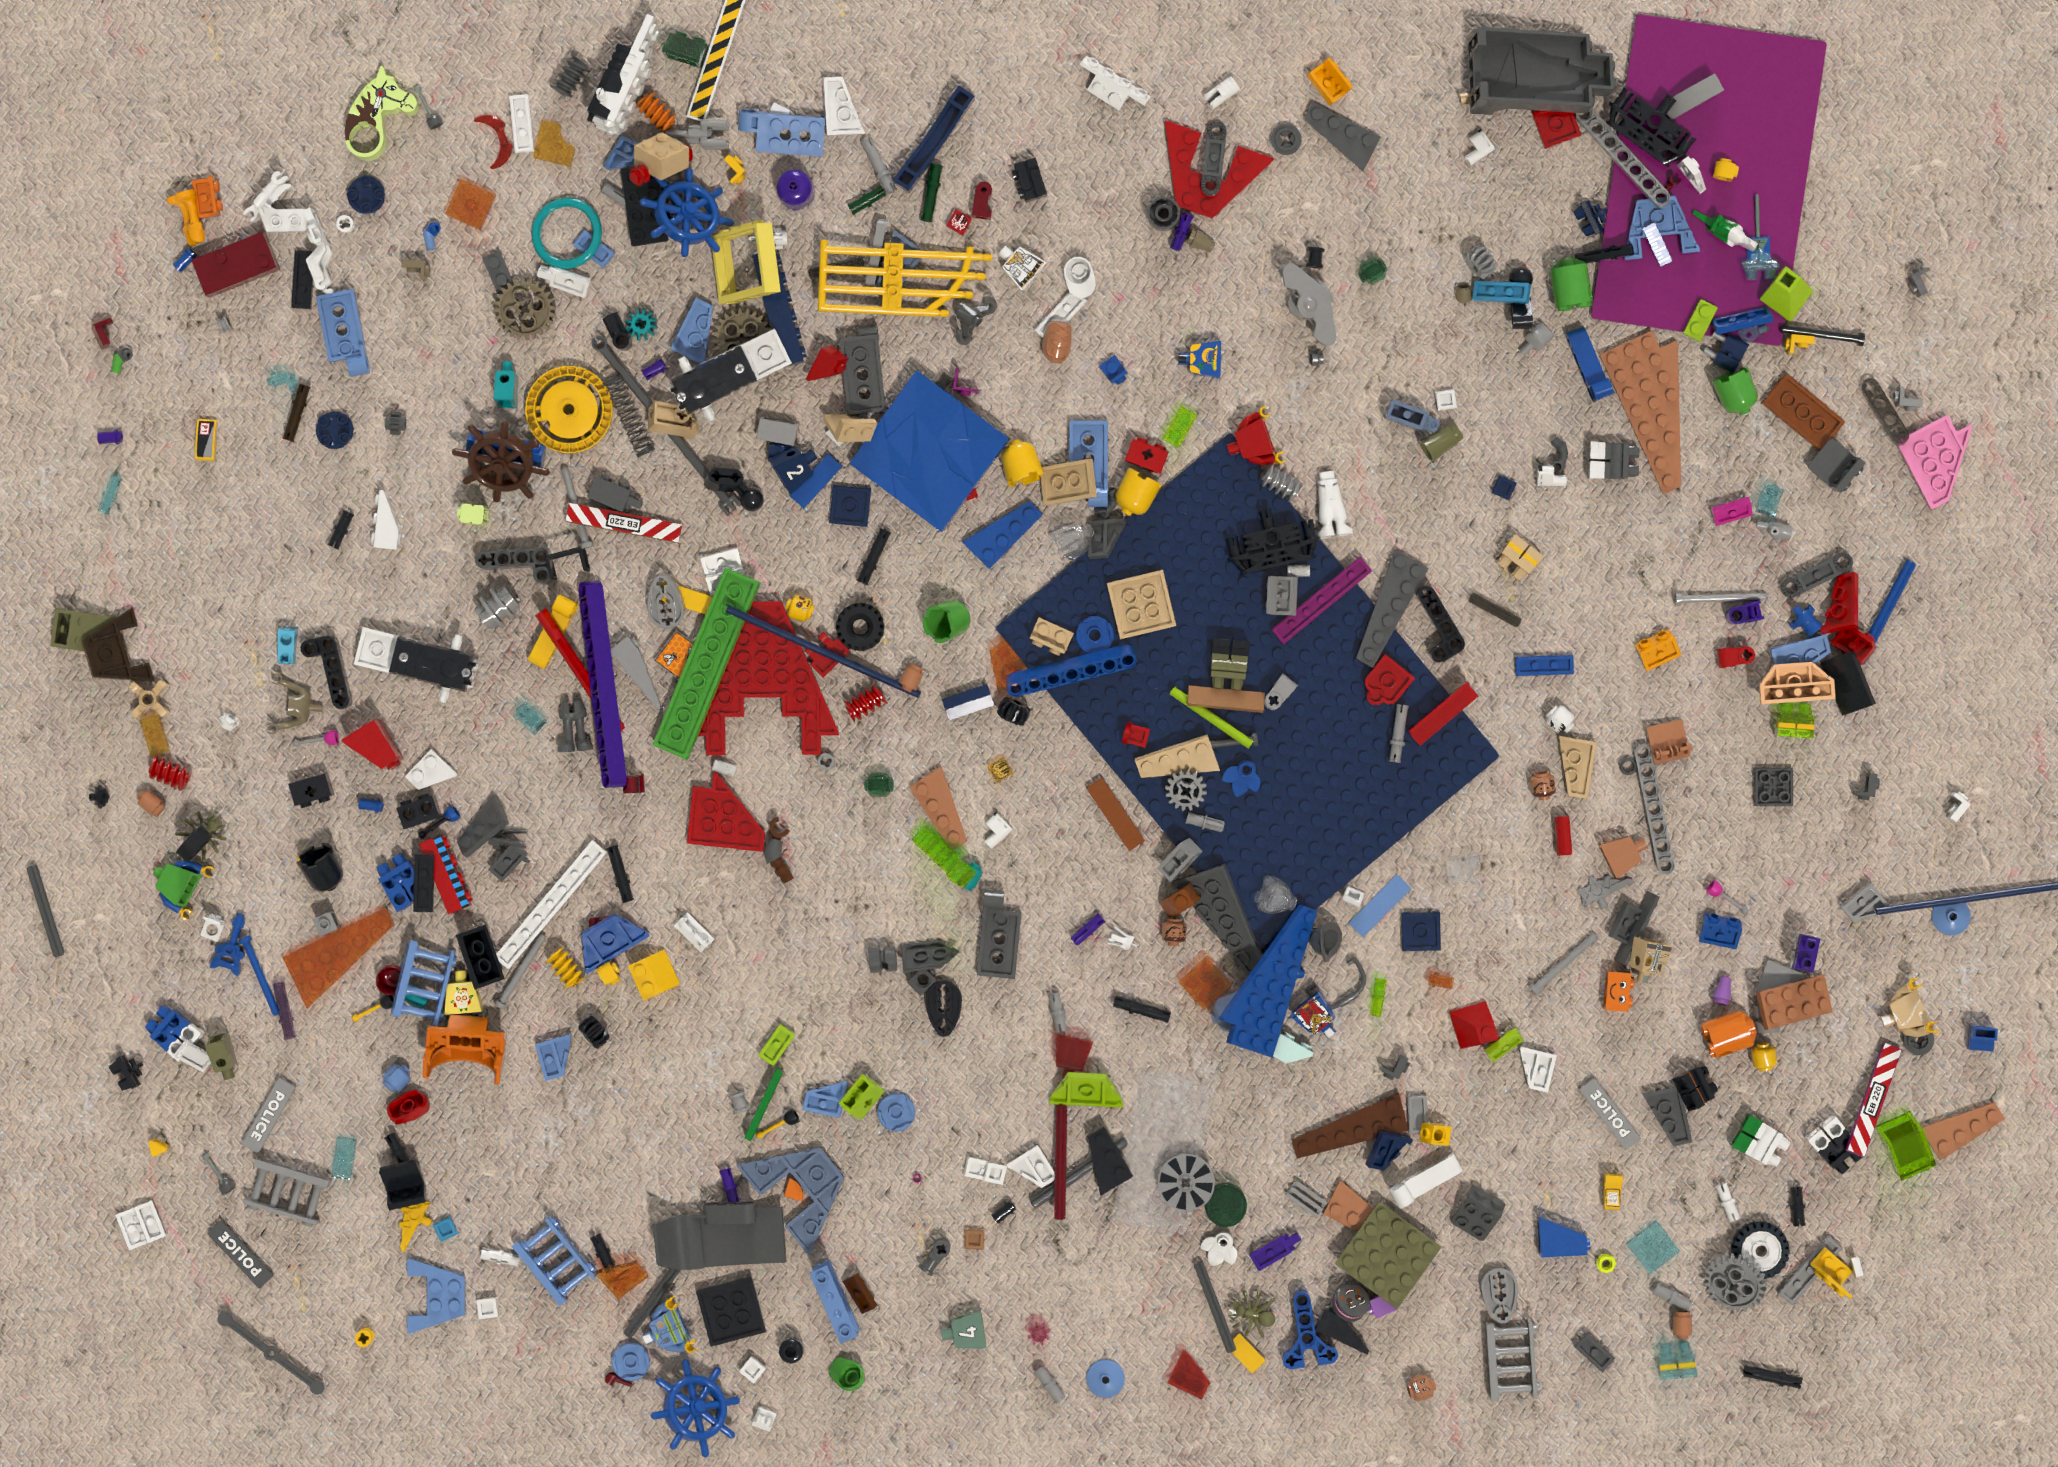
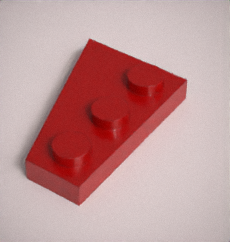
[1820,572,1859,634]

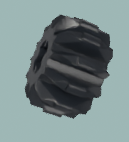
[997,697,1031,726]
[578,1016,610,1049]

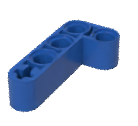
[1565,326,1614,402]

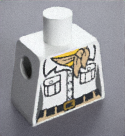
[998,246,1046,292]

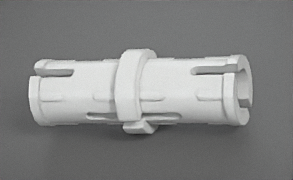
[1715,1182,1741,1222]
[480,1247,520,1267]

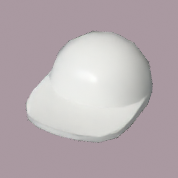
[1064,257,1096,298]

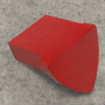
[1122,721,1150,748]

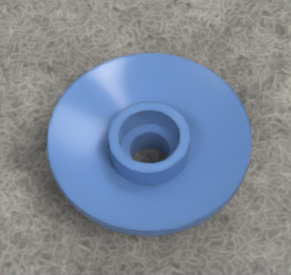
[1932,903,1971,935]
[1086,1359,1125,1398]

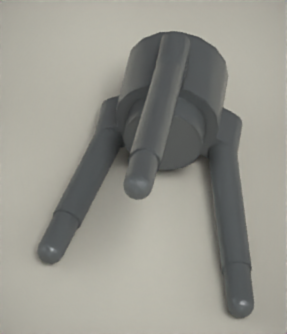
[488,829,530,864]

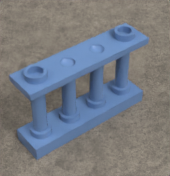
[390,940,457,1026]
[512,1215,597,1306]
[809,1260,860,1344]

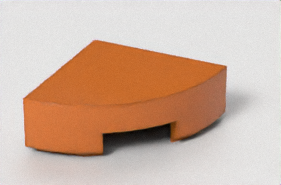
[784,1177,804,1202]

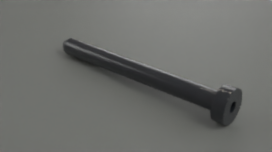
[1779,325,1865,346]

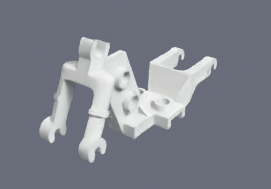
[243,171,334,294]

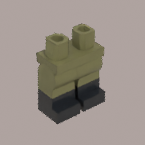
[1210,638,1250,690]

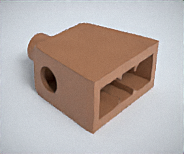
[1598,836,1648,879]

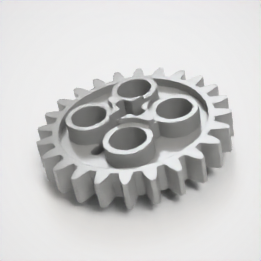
[1703,1253,1767,1313]

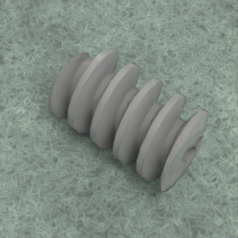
[1259,463,1302,502]

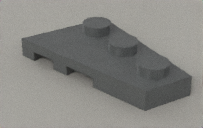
[457,794,509,858]

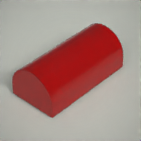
[1554,816,1572,856]

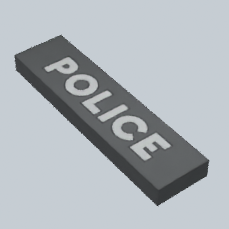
[207,1220,274,1289]

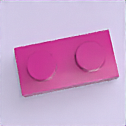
[1712,497,1753,526]

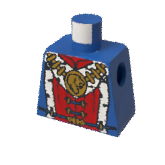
[1290,990,1336,1039]

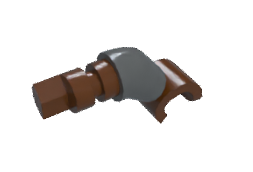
[763,817,794,884]

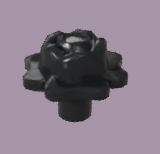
[89,785,110,809]

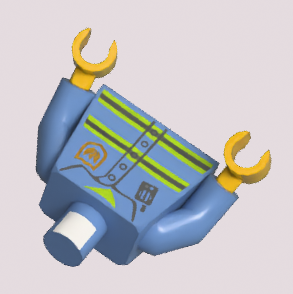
[642,1296,698,1353]

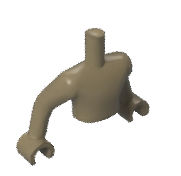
[267,673,323,734]

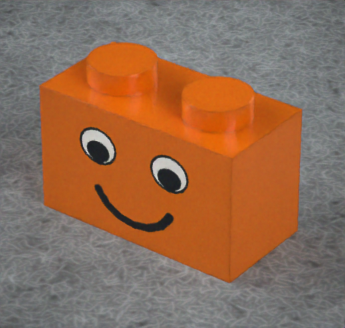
[1603,970,1634,1012]

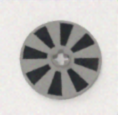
[1158,1154,1215,1212]

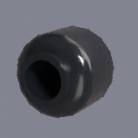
[779,1337,804,1364]

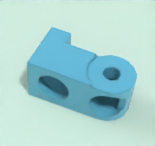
[277,628,298,665]

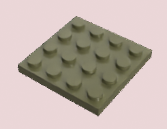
[1334,1201,1442,1309]

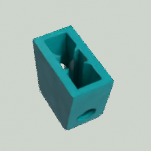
[494,361,518,408]

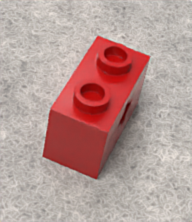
[1125,437,1169,474]

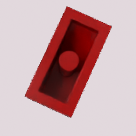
[806,345,849,381]

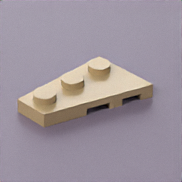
[1558,736,1597,799]

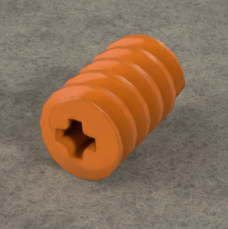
[635,92,677,133]

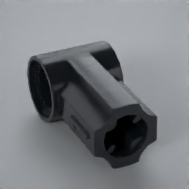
[602,312,633,351]

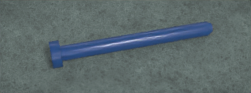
[238,935,280,1016]

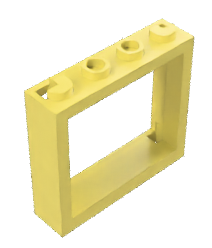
[711,220,781,305]

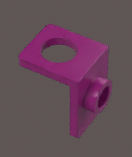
[953,367,979,396]

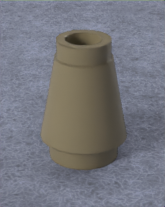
[1185,229,1215,252]

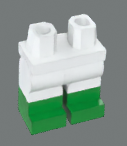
[1730,1113,1790,1167]

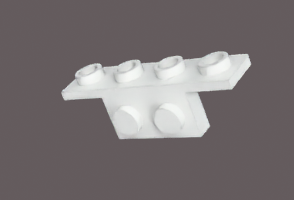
[1079,56,1151,110]

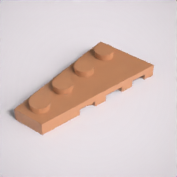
[909,766,967,851]
[1918,1102,2005,1160]
[1323,1180,1374,1231]

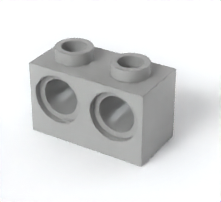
[1157,838,1203,882]

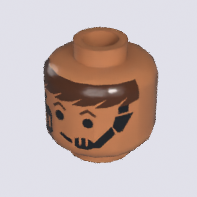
[1530,771,1556,800]
[1162,918,1187,946]

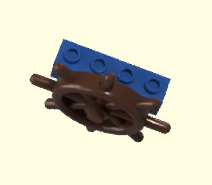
[452,421,550,503]

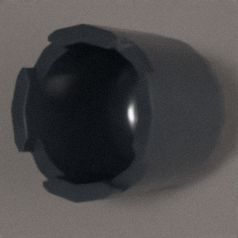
[297,843,343,892]

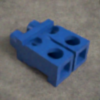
[377,853,414,912]

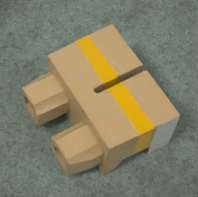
[1497,534,1544,581]

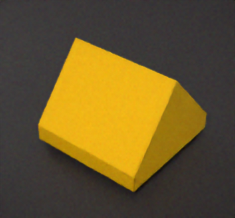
[148,1138,171,1158]

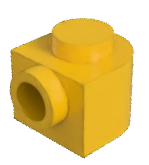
[1713,158,1739,182]
[596,961,621,986]

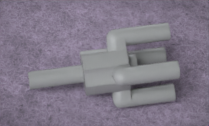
[666,119,729,150]

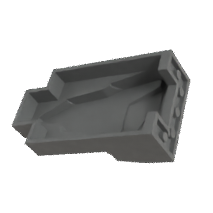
[1467,27,1616,115]

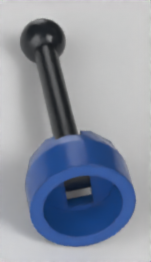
[418,805,461,839]

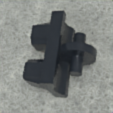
[109,1055,144,1091]

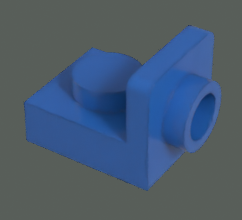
[1099,355,1128,385]

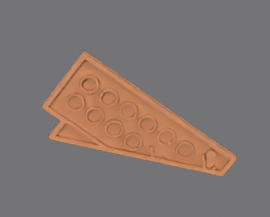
[1599,331,1681,494]

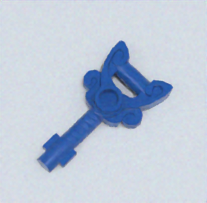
[210,913,245,976]

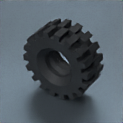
[836,603,885,651]

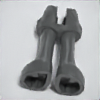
[557,698,593,752]

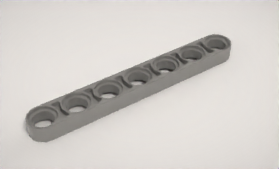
[1575,108,1670,208]
[1634,744,1675,874]

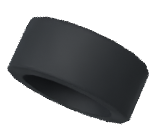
[176,826,212,862]

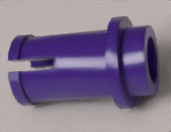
[641,359,667,381]
[97,429,123,445]

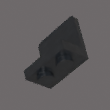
[379,1160,426,1211]

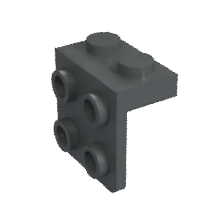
[1808,438,1866,492]
[1451,1185,1506,1241]

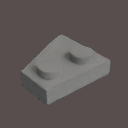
[1840,882,1889,922]

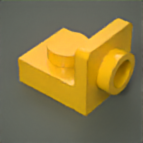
[1784,334,1815,355]

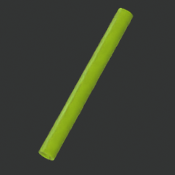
[1170,687,1254,749]

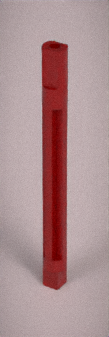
[535,608,625,731]

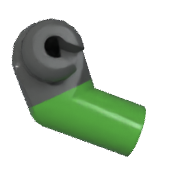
[111,348,133,373]

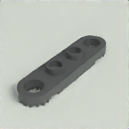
[1201,121,1227,197]
[1781,553,1853,598]

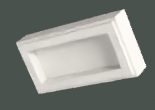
[174,1040,211,1072]

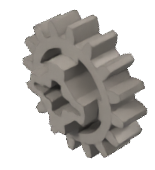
[1165,769,1207,811]

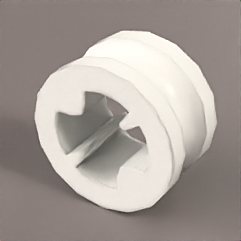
[336,215,355,233]

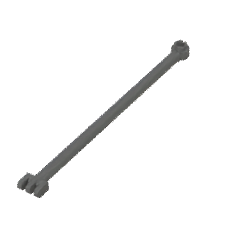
[592,336,741,517]

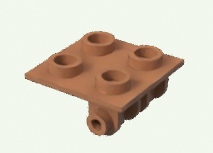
[1646,719,1693,765]

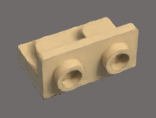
[1030,617,1074,656]

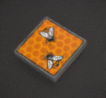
[654,630,694,679]

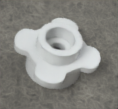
[219,713,239,731]

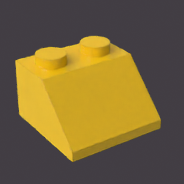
[628,949,680,1001]

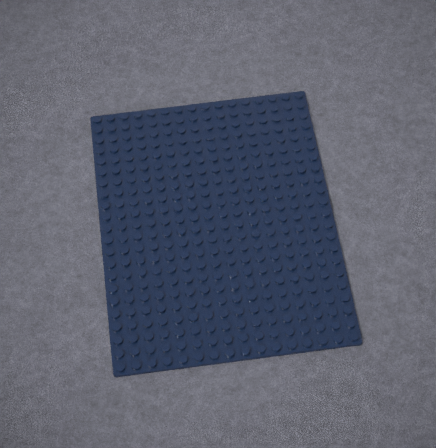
[996,433,1499,951]

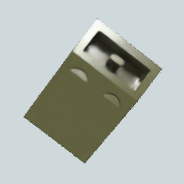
[50,608,117,651]

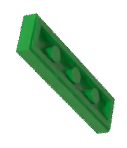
[744,1067,784,1141]

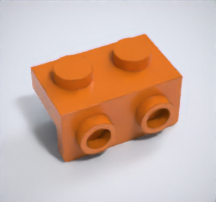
[191,176,223,219]

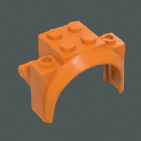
[423,1015,506,1085]

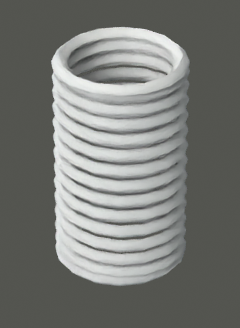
[1287,564,1310,577]
[712,759,736,777]

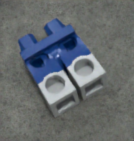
[145,1005,206,1062]

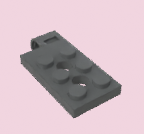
[977,890,1022,979]

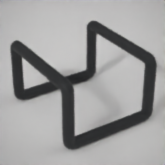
[545,547,590,580]

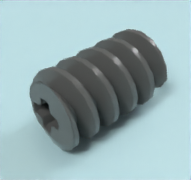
[550,55,590,98]

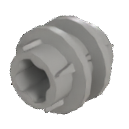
[475,586,520,630]

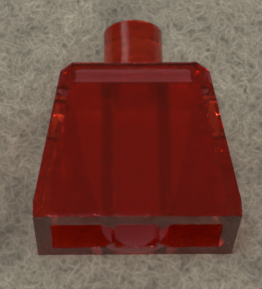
[1056,1034,1093,1079]

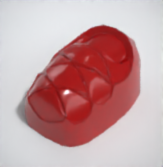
[387,1089,430,1125]

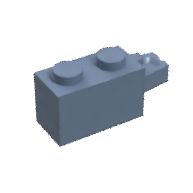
[1384,399,1440,433]

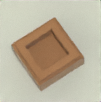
[965,1229,985,1250]

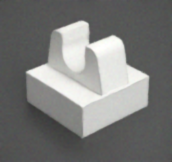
[752,1406,777,1432]

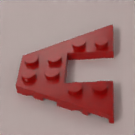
[1165,120,1274,219]

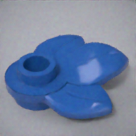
[1222,760,1261,797]

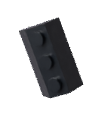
[456,925,505,990]

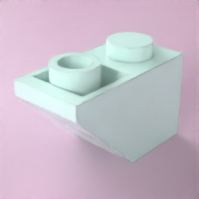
[1273,1032,1314,1063]

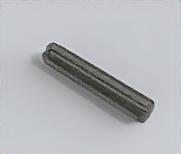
[808,256,864,279]
[1468,593,1522,627]

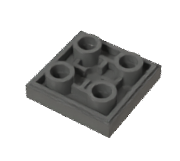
[1754,768,1793,806]

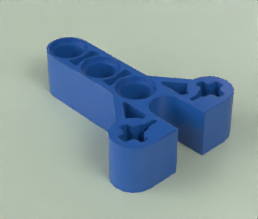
[1282,1290,1338,1369]

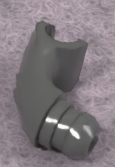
[1551,438,1568,474]
[1094,487,1117,520]

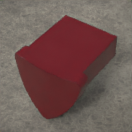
[91,318,113,350]

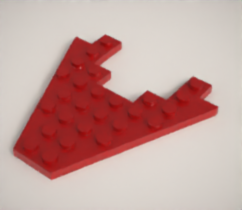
[698,601,839,755]

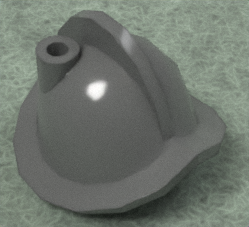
[1308,922,1342,962]

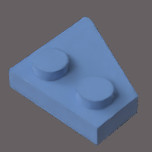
[603,135,639,170]
[803,1081,848,1118]

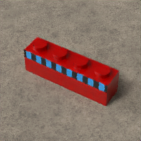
[419,834,473,914]

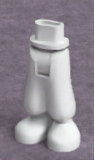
[1317,471,1353,539]

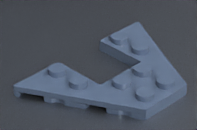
[737,1147,844,1255]

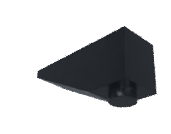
[1315,1306,1369,1355]

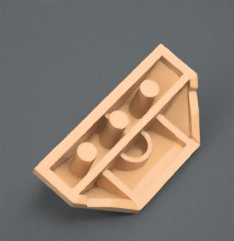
[1759,662,1836,704]

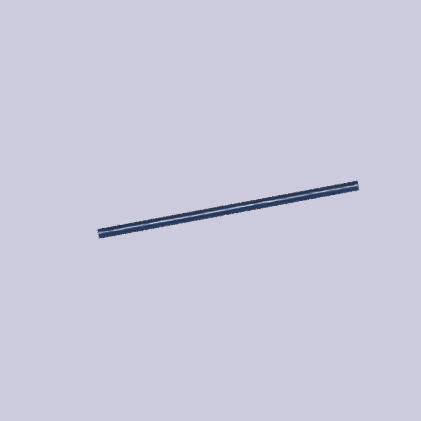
[726,605,921,698]
[1875,882,2058,915]

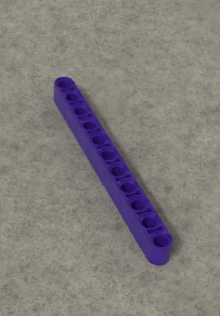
[578,581,627,788]

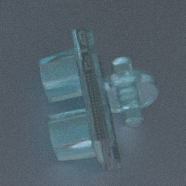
[1742,248,1779,280]

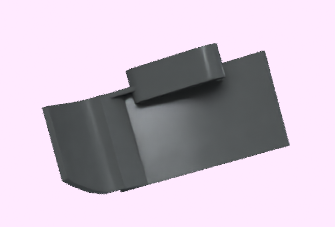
[653,1201,787,1270]

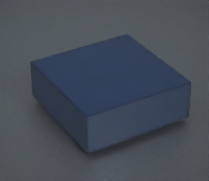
[1491,475,1517,501]

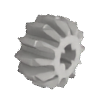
[1465,245,1497,279]

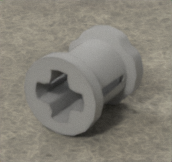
[728,1091,750,1114]

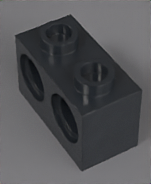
[396,793,442,830]

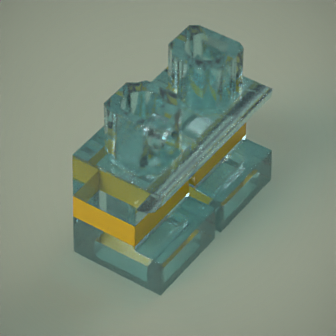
[1658,1342,1698,1380]

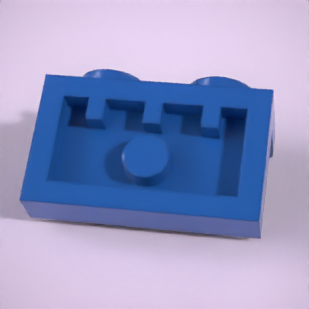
[1699,913,1742,950]

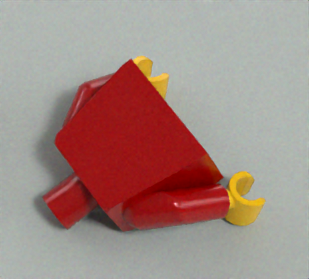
[1227,406,1285,465]

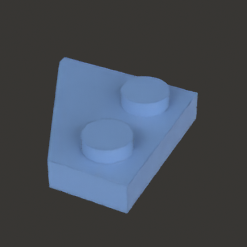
[535,1034,572,1081]

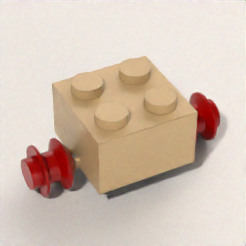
[630,133,693,186]

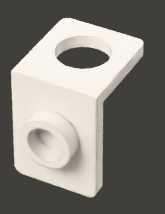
[200,913,226,942]

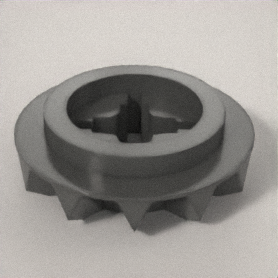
[1271,124,1302,155]
[1903,1033,1934,1055]

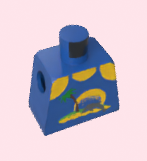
[1178,341,1221,379]

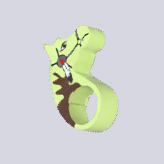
[345,66,420,161]

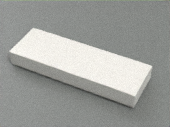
[509,94,535,154]
[1034,292,1087,338]

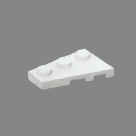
[823,77,865,136]

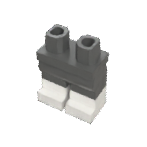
[1588,441,1640,479]

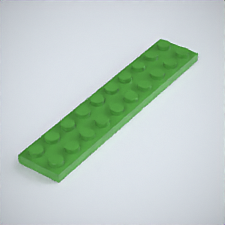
[653,568,761,760]

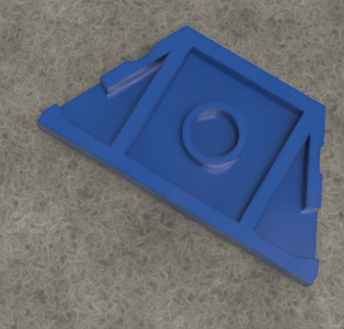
[581,913,650,974]

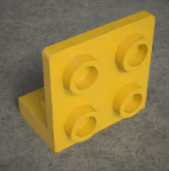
[1810,1247,1853,1299]

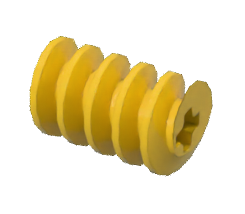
[546,946,586,989]

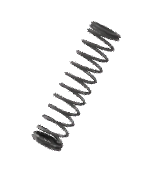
[602,374,655,457]

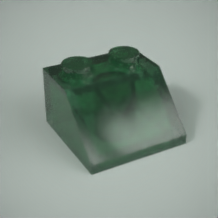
[662,31,709,69]

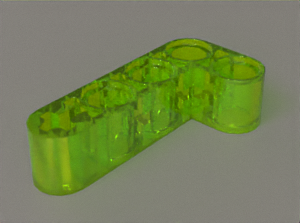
[911,825,977,888]

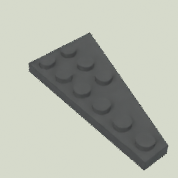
[1172,863,1262,976]

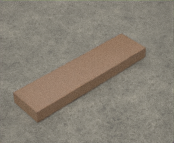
[1187,686,1265,713]

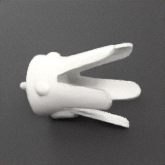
[1107,926,1137,950]

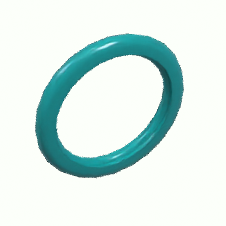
[531,197,602,269]

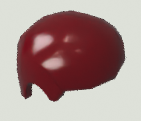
[376,965,401,995]

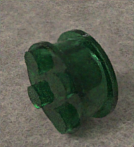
[1204,1183,1247,1227]

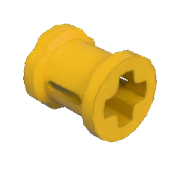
[355,1327,375,1347]

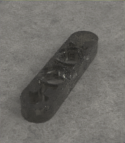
[1861,378,1909,446]

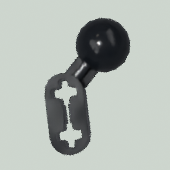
[1509,266,1533,329]
[704,468,764,512]

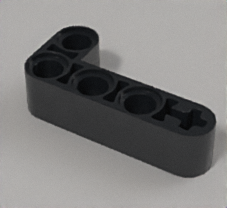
[1417,586,1465,663]
[300,636,352,709]

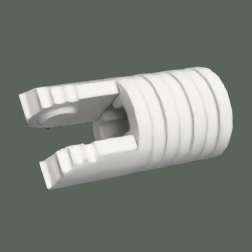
[1203,76,1240,109]

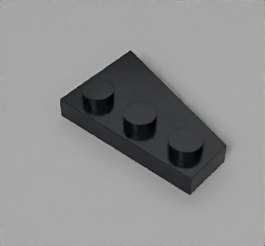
[1088,1127,1133,1196]

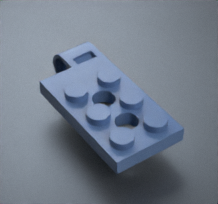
[738,109,825,157]
[316,289,370,377]
[1069,421,1108,507]

